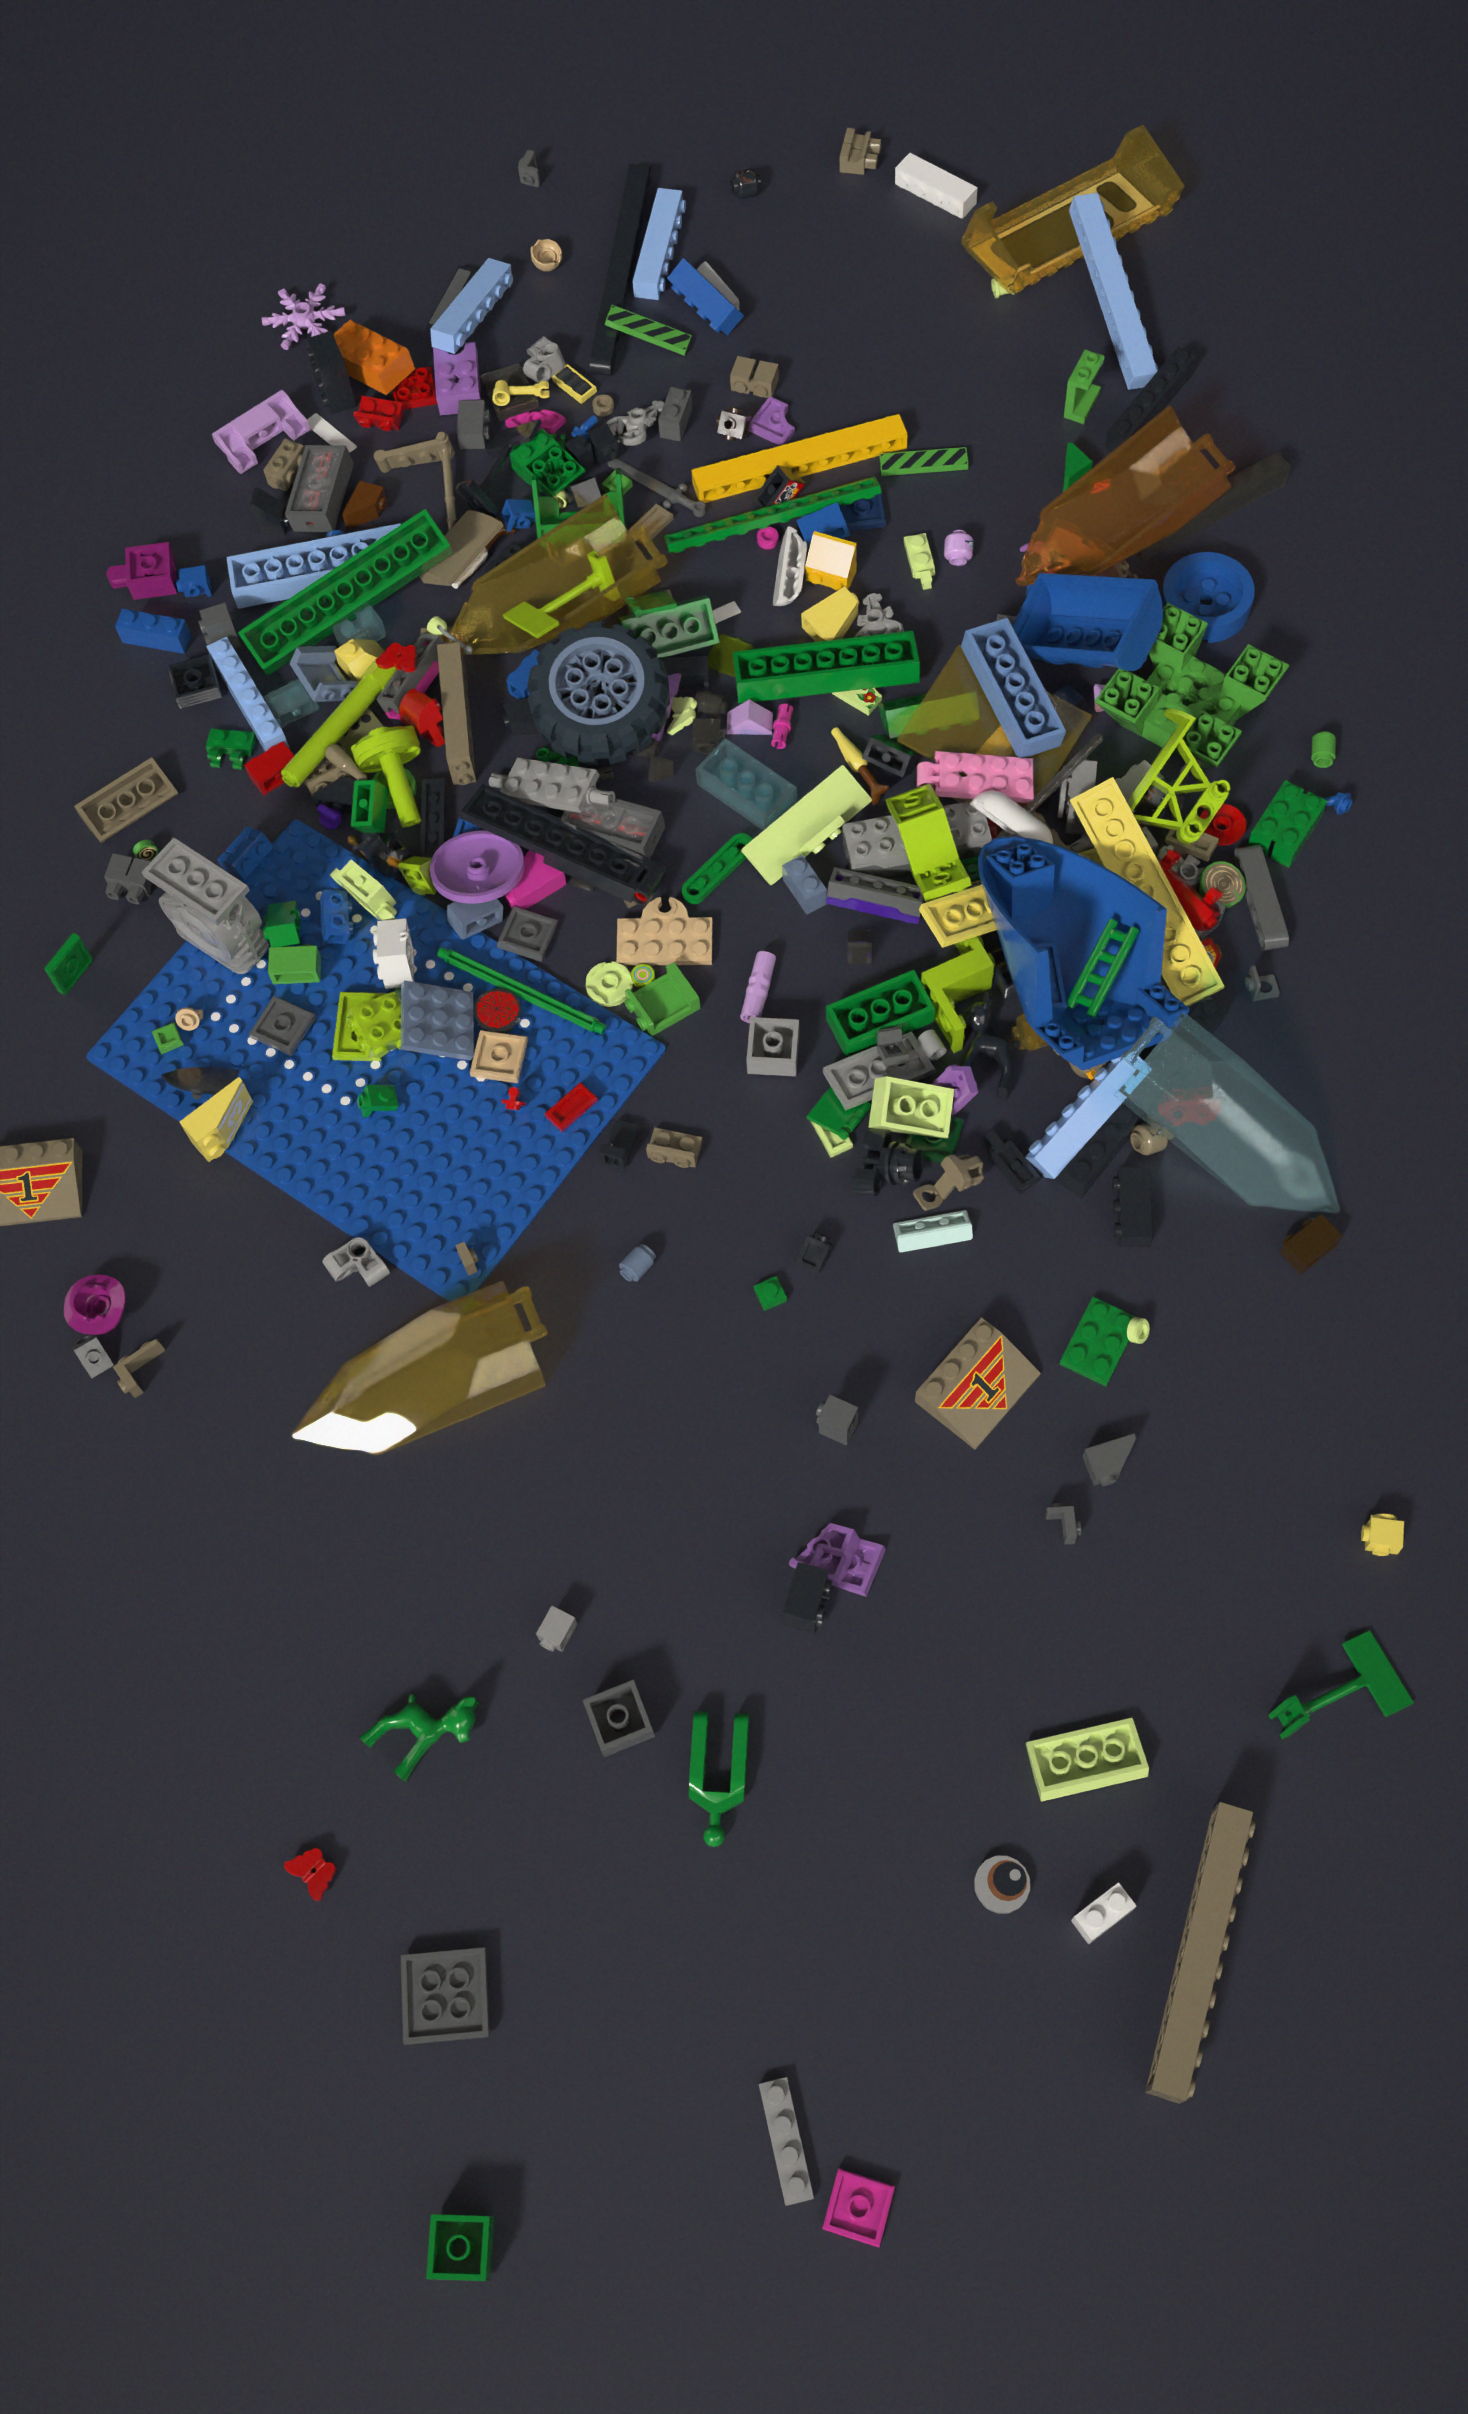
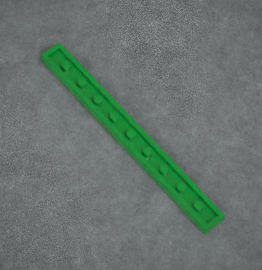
[664,477,881,553]

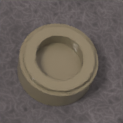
[592,394,614,416]

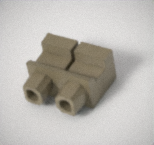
[840,128,881,175]

